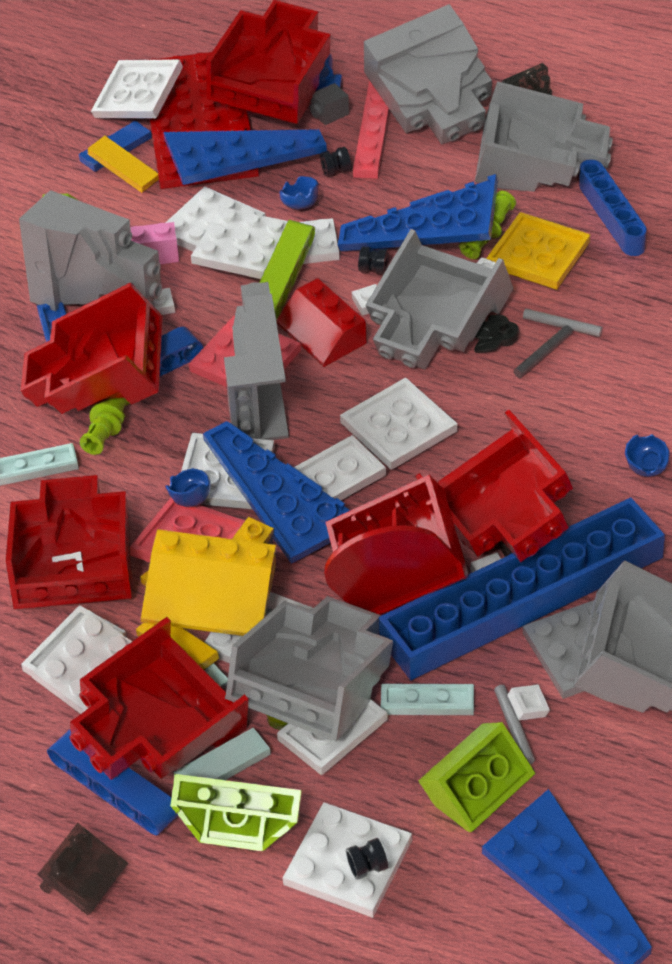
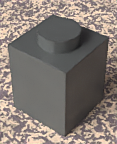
[310,83,349,125]

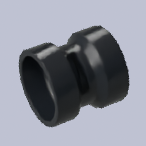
[320,146,351,177]
[358,246,390,275]
[346,838,388,880]

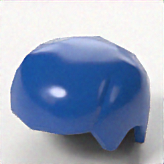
[279,176,319,210]
[625,434,670,477]
[165,468,211,508]

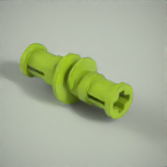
[459,191,516,259]
[79,398,129,455]

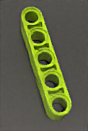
[259,220,315,323]

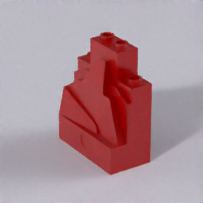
[206,0,331,124]
[20,282,163,414]
[415,409,573,562]
[5,475,132,609]
[69,617,249,780]

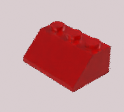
[276,278,367,367]

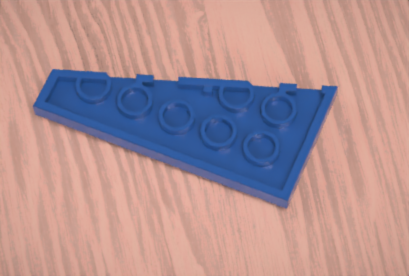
[164,129,327,185]
[338,174,498,251]
[203,421,350,564]
[482,789,652,964]

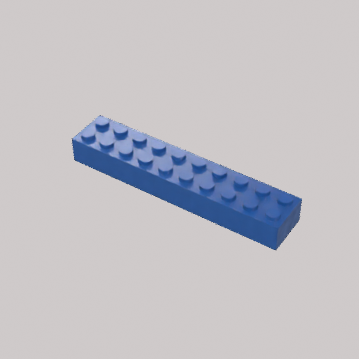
[378,497,665,681]

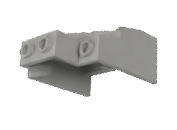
[364,4,492,145]
[474,81,613,192]
[19,190,162,311]
[365,229,514,370]
[224,282,289,440]
[574,561,672,713]
[225,596,393,741]

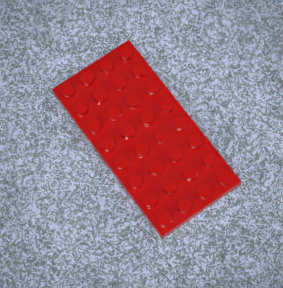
[149,52,259,189]

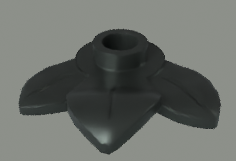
[474,314,519,353]

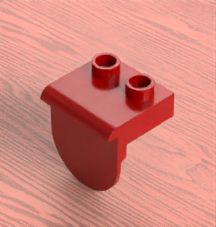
[324,474,468,616]

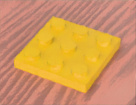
[486,212,590,290]

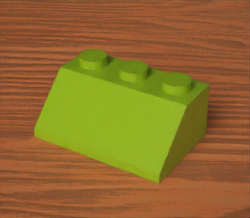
[418,722,536,832]

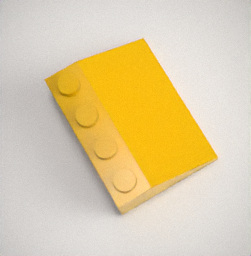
[141,529,276,636]

